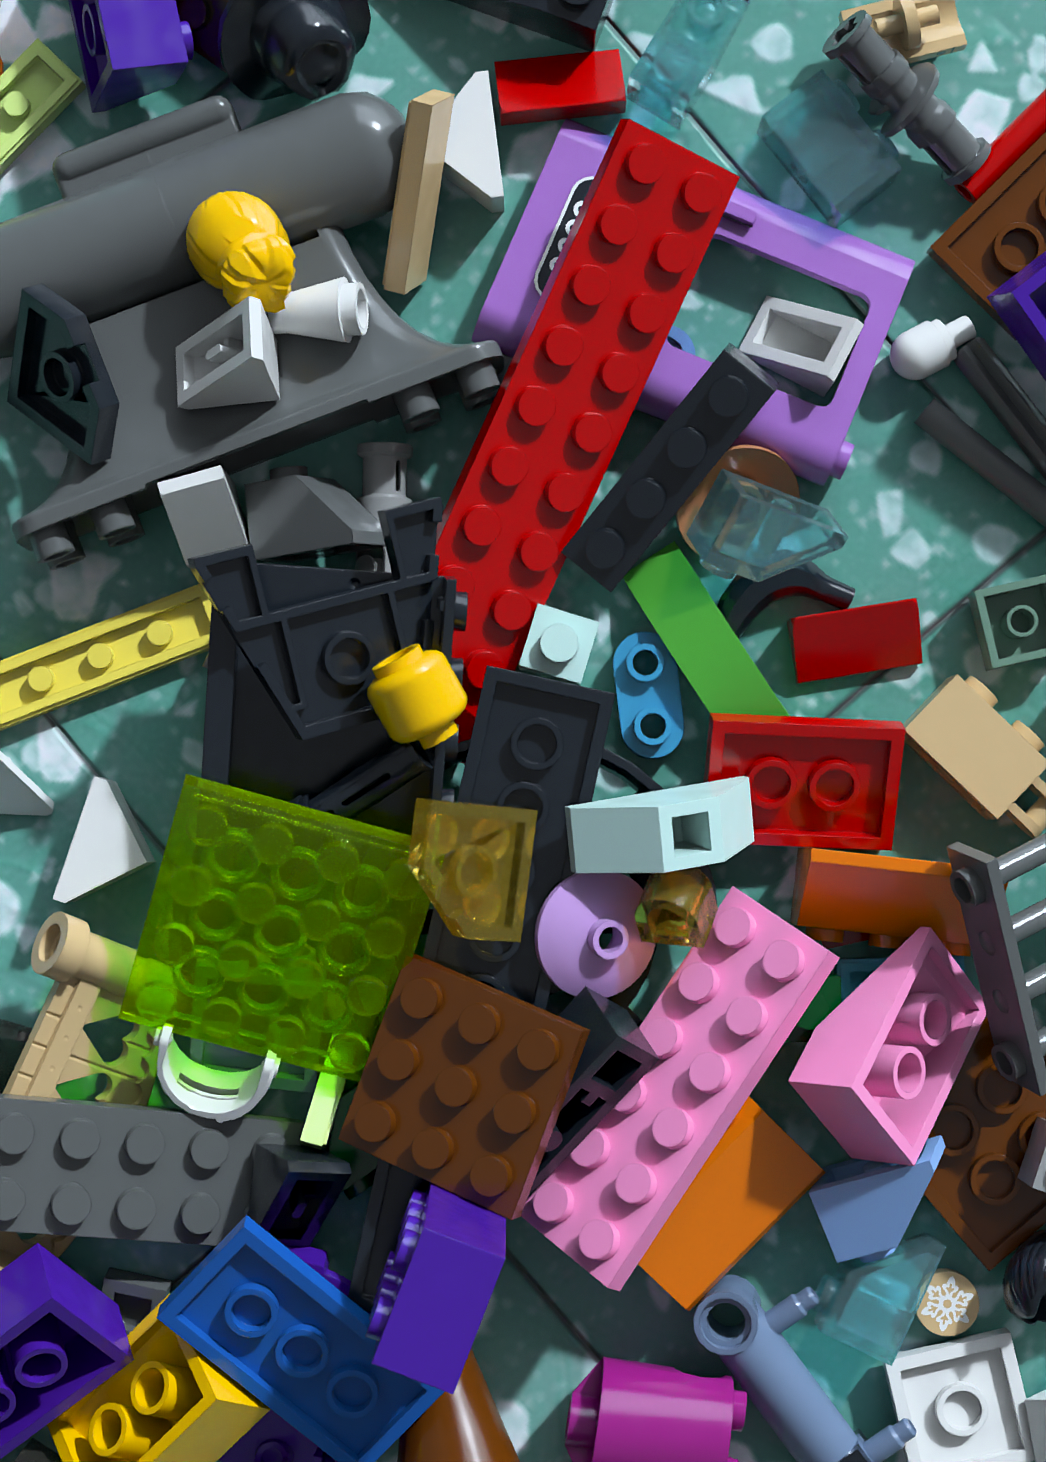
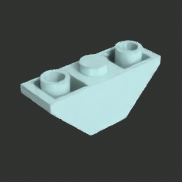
[565,776,755,873]

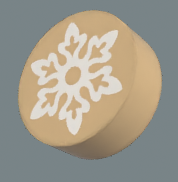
[912,1268,979,1336]

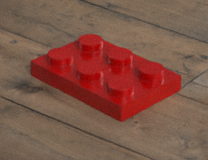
[703,713,906,851]

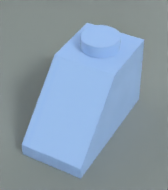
[809,1135,946,1263]

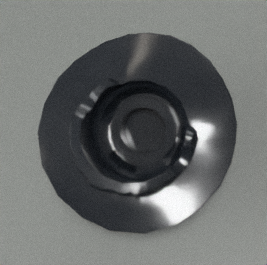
[217,0,371,102]

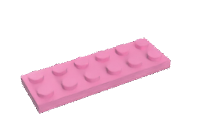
[521,886,840,1292]

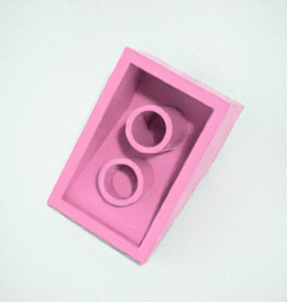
[788,927,986,1166]

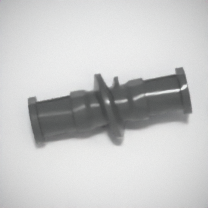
[822,10,992,186]

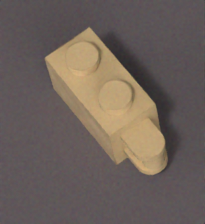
[903,674,1046,839]

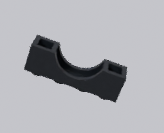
[561,342,779,592]

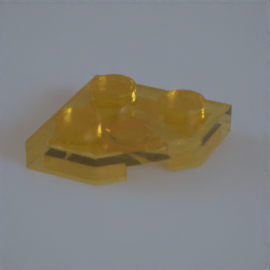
[408,798,538,942]

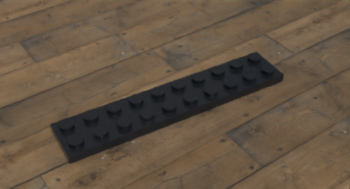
[348,665,615,1313]

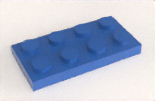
[157,1215,445,1462]

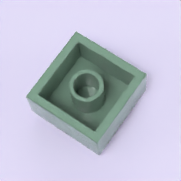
[968,575,1046,671]

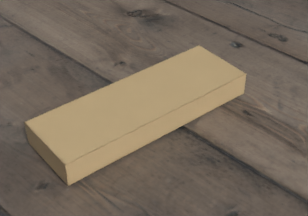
[382,89,455,295]

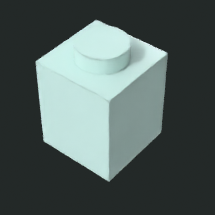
[519,603,600,686]

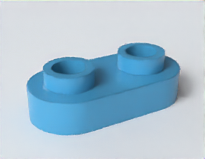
[612,632,684,759]

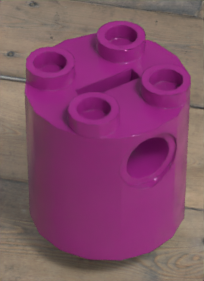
[564,1357,747,1462]

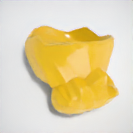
[186,191,296,313]

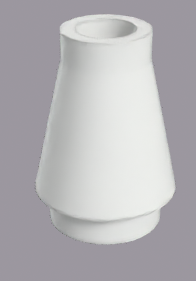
[268,277,369,343]

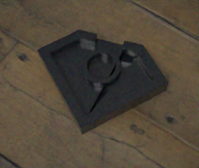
[7,283,120,465]

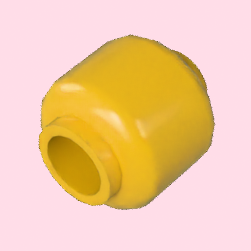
[367,644,468,749]

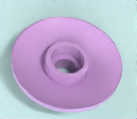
[534,873,657,998]

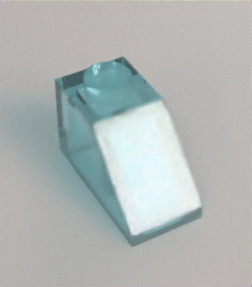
[686,469,848,582]
[811,1232,946,1366]

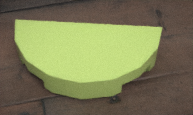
[300,1023,359,1150]

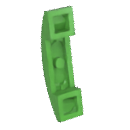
[623,541,790,716]

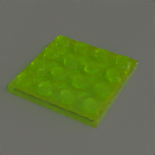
[118,774,446,1082]

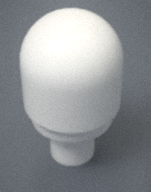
[890,315,976,380]

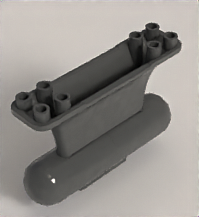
[0,92,504,570]

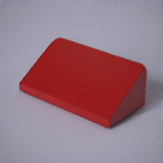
[494,49,627,126]
[787,598,923,684]

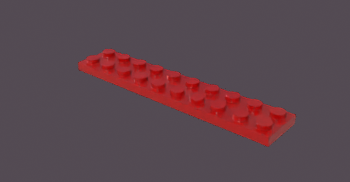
[435,119,740,765]

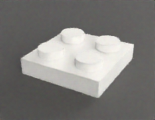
[881,1327,1035,1462]

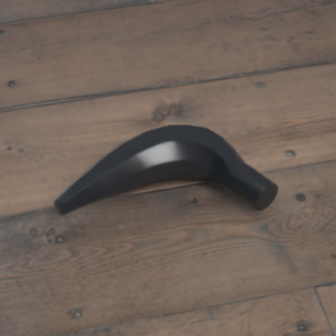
[717,551,855,639]

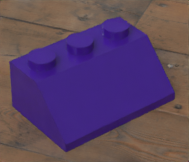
[68,0,194,113]

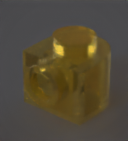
[635,867,718,948]

